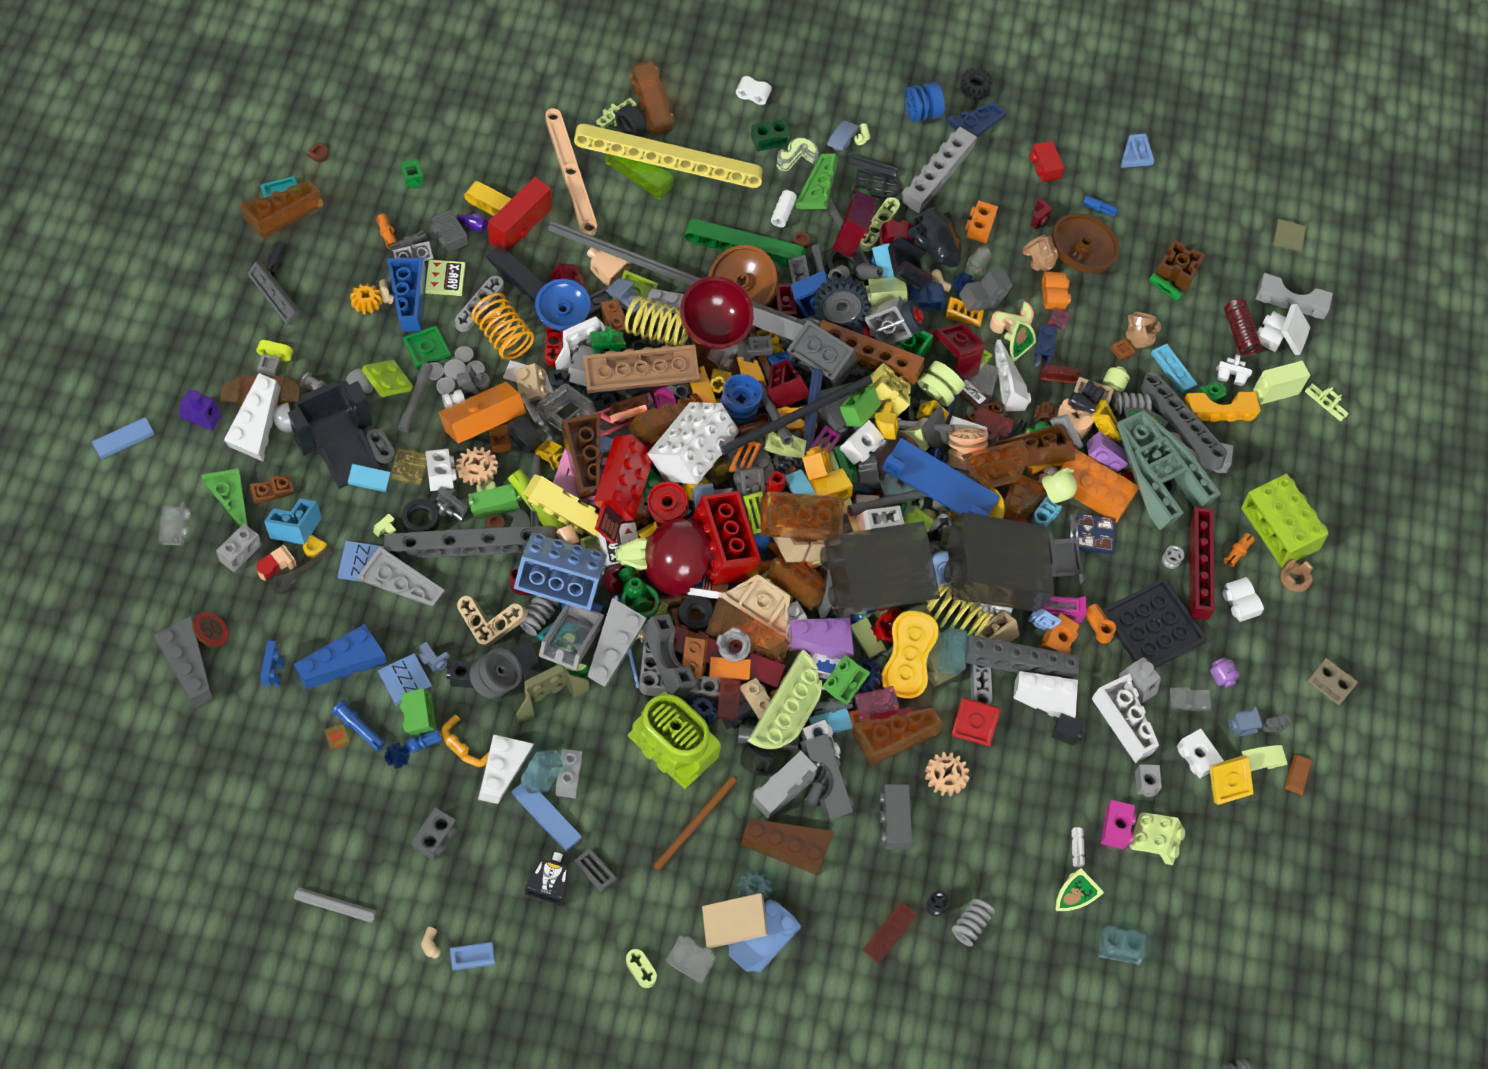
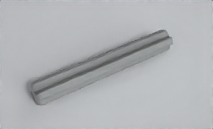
[294,888,376,923]

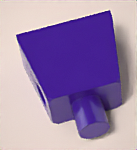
[180,390,222,431]

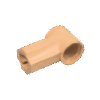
[556,524,581,545]

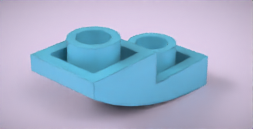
[872,243,894,278]
[785,470,819,510]

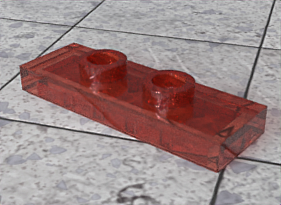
[863,902,917,963]

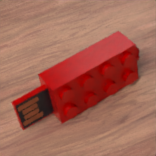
[593,434,652,544]

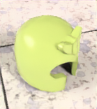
[1042,468,1077,503]

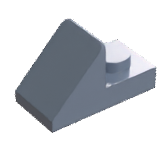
[606,278,644,315]

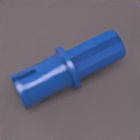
[1083,195,1118,216]

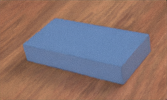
[450,942,495,971]

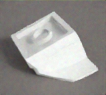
[555,316,615,372]

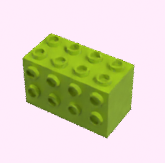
[1241,473,1329,568]

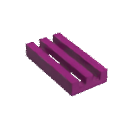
[808,426,842,454]

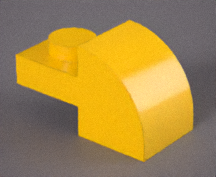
[875,402,899,440]

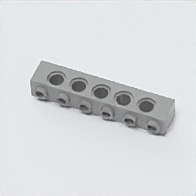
[902,127,977,213]

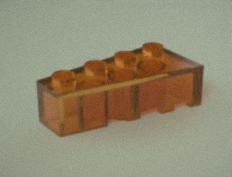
[630,60,674,134]
[706,597,790,661]

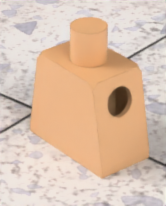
[587,247,632,286]

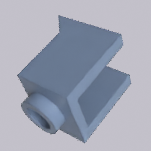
[1229,706,1263,737]

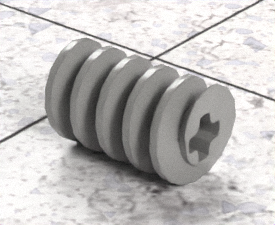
[1111,392,1152,415]
[519,595,559,636]
[952,899,995,946]

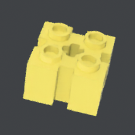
[869,363,911,416]

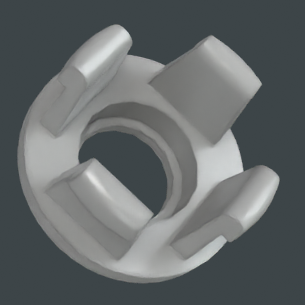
[717,627,751,662]

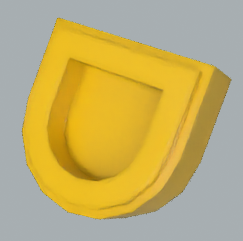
[303,534,327,558]

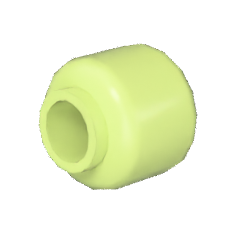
[1103,366,1130,394]

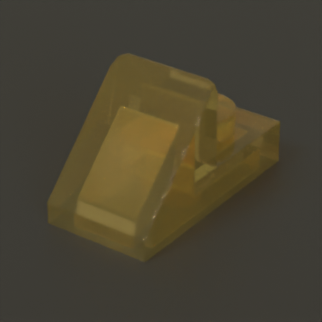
[706,456,732,485]

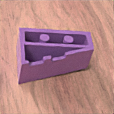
[788,618,854,659]

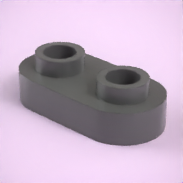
[366,429,395,463]

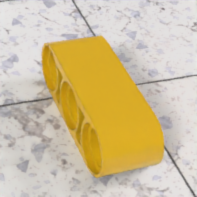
[464,181,511,216]

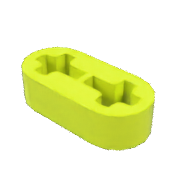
[256,340,293,362]

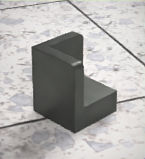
[740,745,775,776]

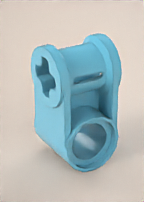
[1030,495,1063,532]

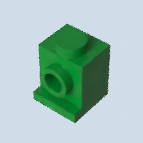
[400,159,424,189]
[1197,381,1227,404]

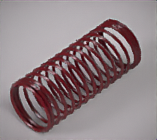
[1224,299,1262,356]

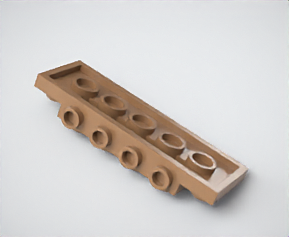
[583,345,700,393]

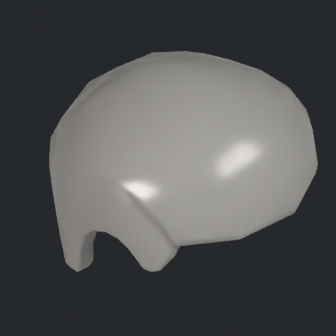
[346,368,373,395]
[273,403,292,432]

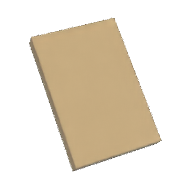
[702,893,768,948]

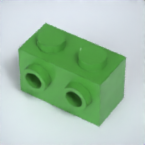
[839,386,881,427]
[822,655,870,705]
[400,688,437,737]

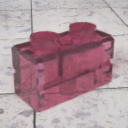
[855,686,899,720]

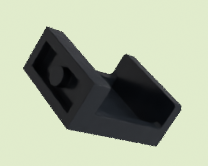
[888,236,933,291]

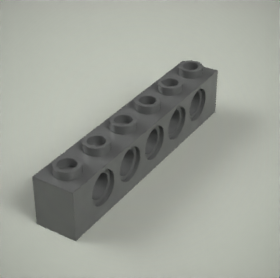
[960,635,1079,679]

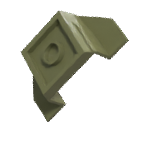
[516,664,589,726]

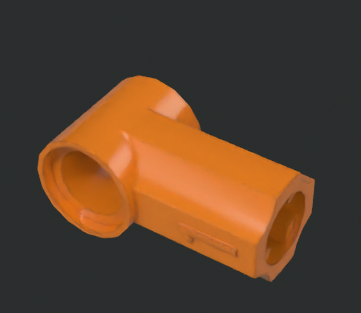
[1085,604,1116,644]

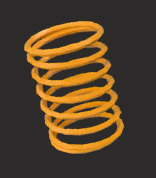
[471,293,534,360]

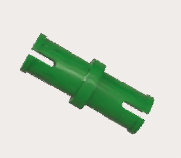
[1148,272,1184,302]

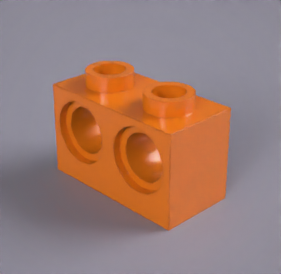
[965,200,998,243]

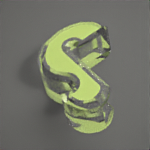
[776,138,819,171]

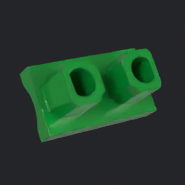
[589,326,626,354]

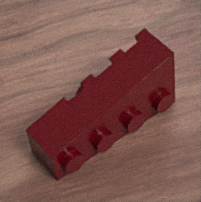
[832,190,876,258]

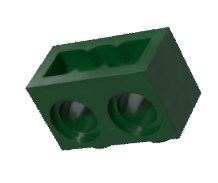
[751,118,791,152]

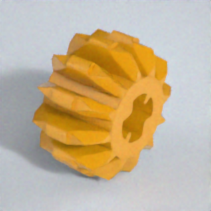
[350,283,382,315]

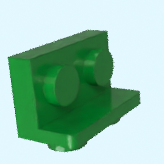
[833,445,860,483]

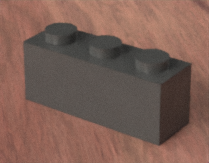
[879,784,912,850]

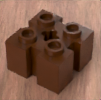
[1156,239,1206,291]

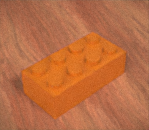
[1060,448,1139,524]

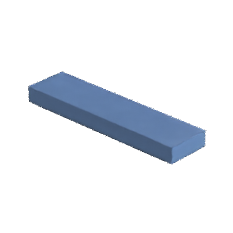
[512,779,582,852]

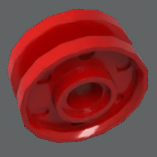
[647,482,689,524]

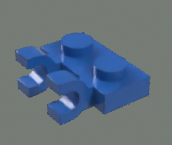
[260,640,285,687]

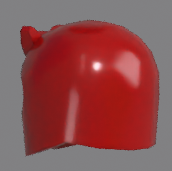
[870,608,903,642]

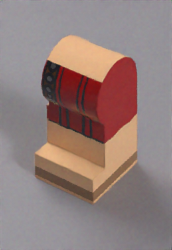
[256,545,296,581]

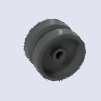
[470,648,522,699]

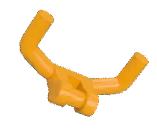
[441,715,489,767]

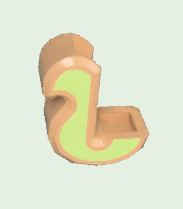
[990,301,1034,334]

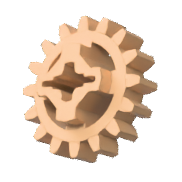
[456,447,498,486]
[925,752,969,796]

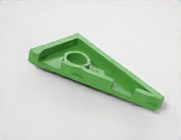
[201,468,248,527]

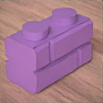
[1087,432,1128,473]

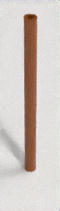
[653,776,737,871]

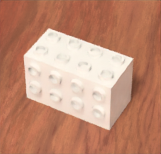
[647,402,739,484]

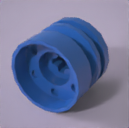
[905,82,945,123]
[720,374,763,424]

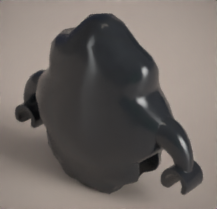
[908,207,962,268]

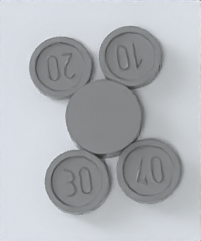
[429,346,485,395]

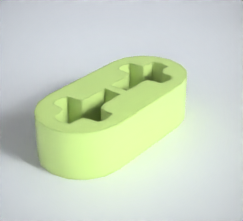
[626,949,657,988]

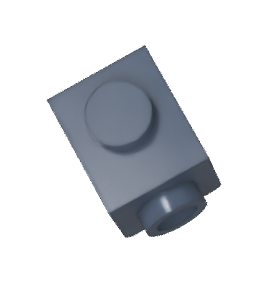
[419,642,450,672]

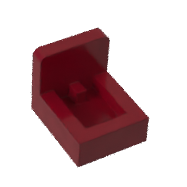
[1030,198,1053,230]

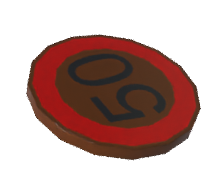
[192,611,229,648]

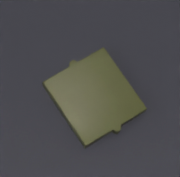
[1273,219,1306,252]

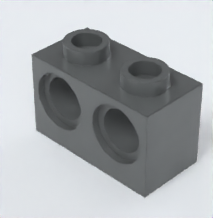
[788,255,812,283]
[412,808,458,860]

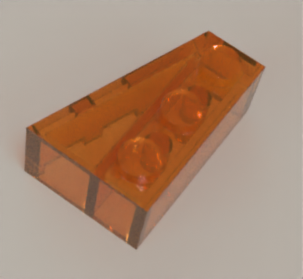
[1001,473,1047,528]

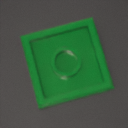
[402,325,451,370]

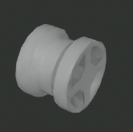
[1162,545,1184,569]

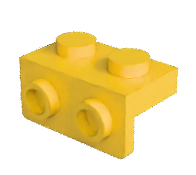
[1091,400,1121,442]

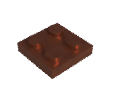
[609,393,649,423]

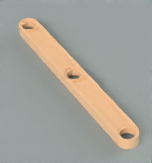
[545,108,597,236]

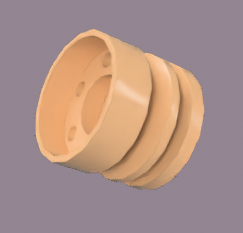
[948,427,988,470]

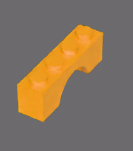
[1183,392,1261,422]

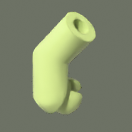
[854,123,870,146]

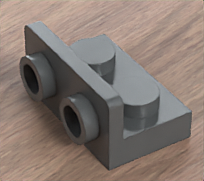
[734,466,766,508]

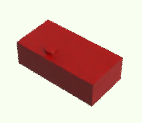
[488,177,551,252]

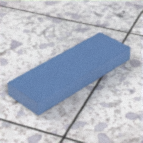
[92,418,154,459]

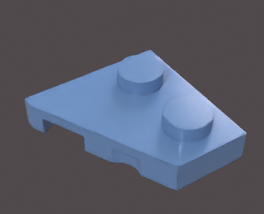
[1121,134,1154,168]

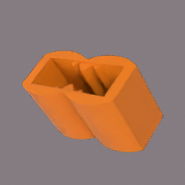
[1042,272,1071,310]

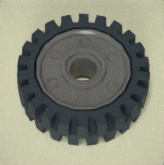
[814,276,869,329]

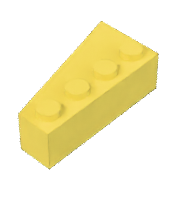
[523,474,599,538]

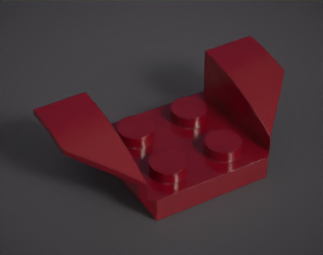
[926,322,986,380]

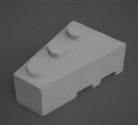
[752,751,817,820]

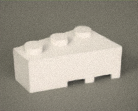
[1014,671,1078,718]
[478,735,534,804]

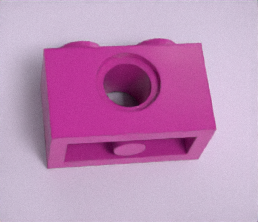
[1100,800,1137,849]

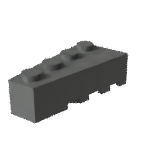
[154,616,213,708]

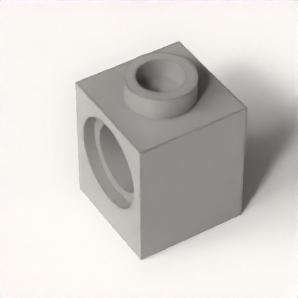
[1135,765,1162,797]

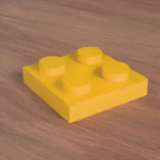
[1209,755,1253,805]

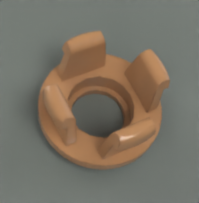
[1280,559,1313,592]

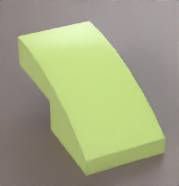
[763,432,806,458]
[1242,745,1288,771]

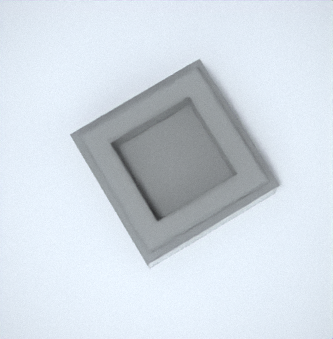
[257,354,281,376]

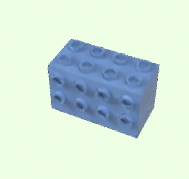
[514,533,607,611]

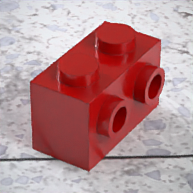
[1029,141,1064,182]

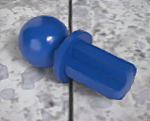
[405,730,442,753]

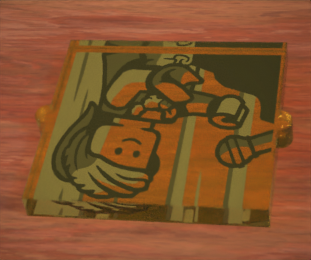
[390,449,427,485]

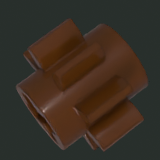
[1034,402,1058,424]

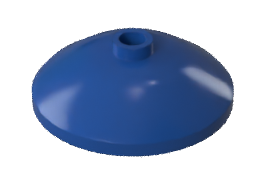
[535,279,591,331]

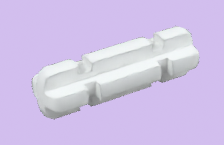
[1071,827,1085,867]

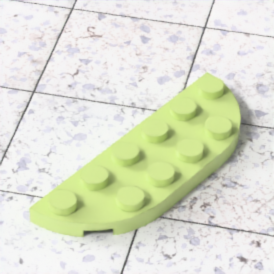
[747,650,822,749]

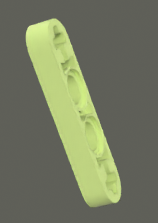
[859,197,900,251]

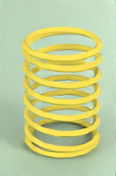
[625,296,688,347]
[926,582,994,640]

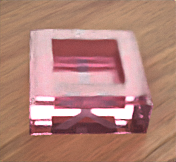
[1048,308,1071,331]

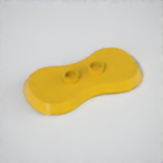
[882,611,939,698]

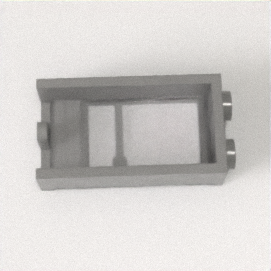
[539,604,604,670]

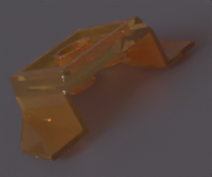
[221,375,300,409]

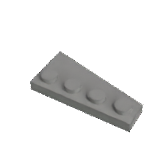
[357,547,445,607]

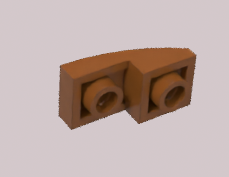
[249,475,294,504]

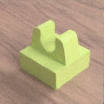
[373,514,396,537]

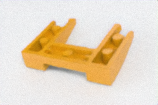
[689,357,768,408]

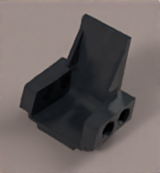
[287,381,381,489]

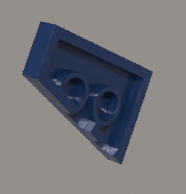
[946,102,1007,137]

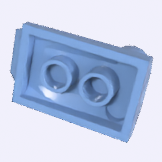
[728,899,801,974]

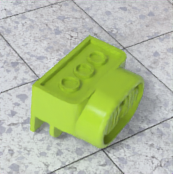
[628,692,721,789]

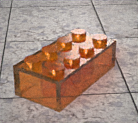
[760,491,843,541]

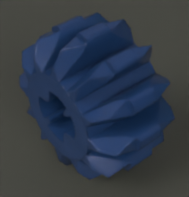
[686,695,718,727]

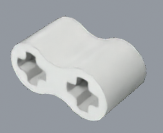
[736,76,772,105]

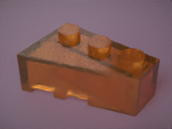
[766,554,826,610]

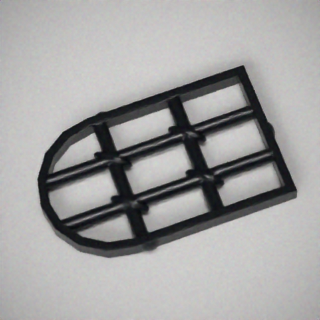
[853,169,899,199]

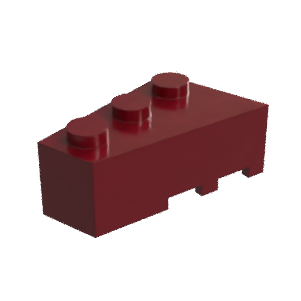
[767,359,809,409]

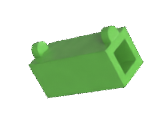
[468,484,522,519]

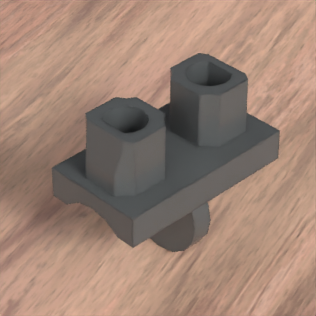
[457,366,490,396]
[435,487,471,522]

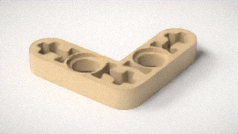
[457,596,527,646]

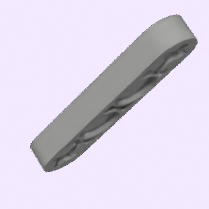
[455,276,504,332]

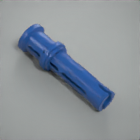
[332,700,386,752]

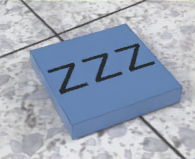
[338,541,384,582]
[378,654,432,706]

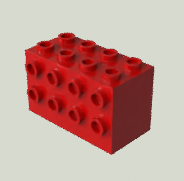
[690,491,761,586]

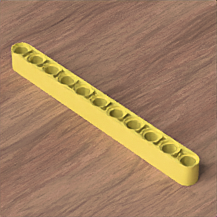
[574,124,763,188]

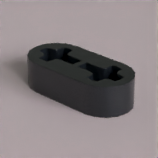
[924,511,953,542]

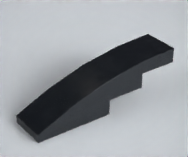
[486,245,544,303]

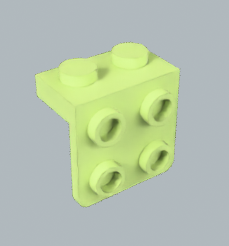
[1129,812,1185,865]

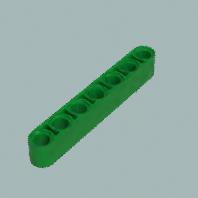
[684,219,807,268]

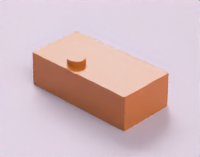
[439,382,526,444]

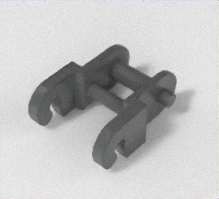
[1262,715,1292,733]

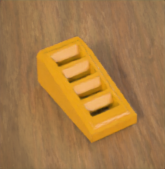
[945,297,984,327]

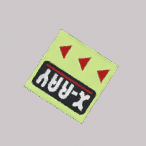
[425,260,465,296]

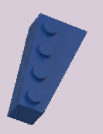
[387,258,427,332]
[294,624,387,689]

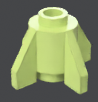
[615,538,647,571]

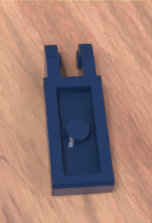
[1034,323,1058,370]

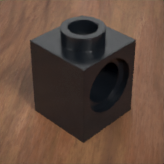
[447,660,474,688]

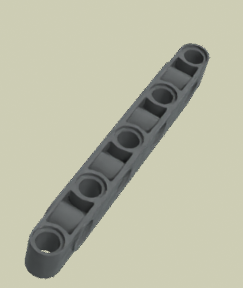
[383,526,557,559]

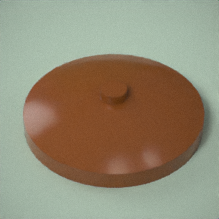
[708,245,779,307]

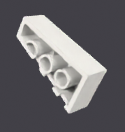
[224,373,281,462]
[1092,673,1159,763]

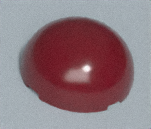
[680,276,754,349]
[645,519,710,596]

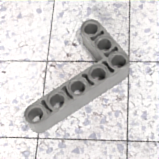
[752,301,821,340]
[639,638,738,702]

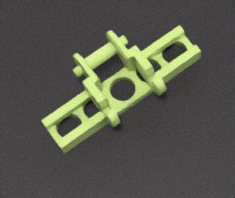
[596,98,637,128]
[1305,383,1349,421]

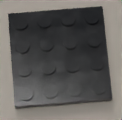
[1102,578,1208,669]

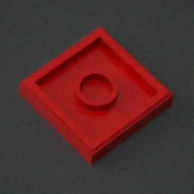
[951,697,1001,746]

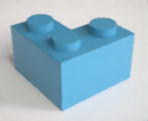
[264,498,322,545]

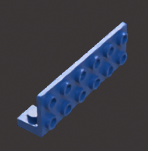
[882,438,999,527]

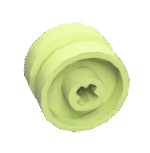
[917,361,965,407]

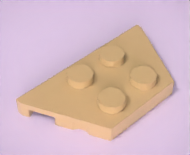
[720,574,790,639]

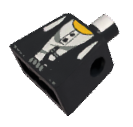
[525,852,569,906]

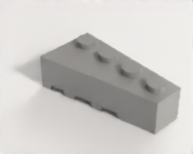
[588,598,648,688]

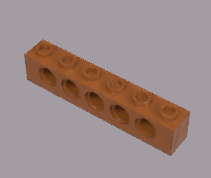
[819,320,925,385]

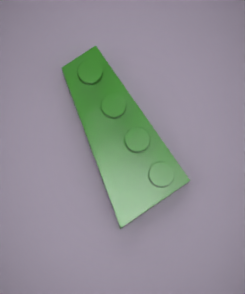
[795,154,838,209]

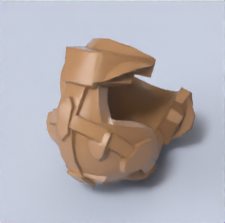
[1022,234,1058,271]
[1126,312,1161,349]

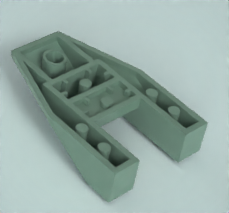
[1117,410,1221,530]

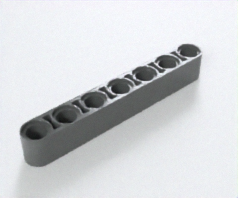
[1141,372,1227,470]

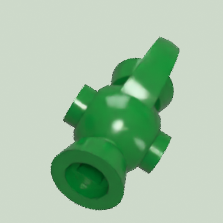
[618,566,659,619]

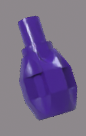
[456,213,488,232]

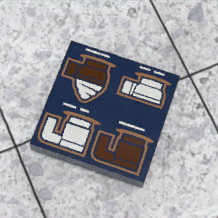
[1076,513,1115,555]

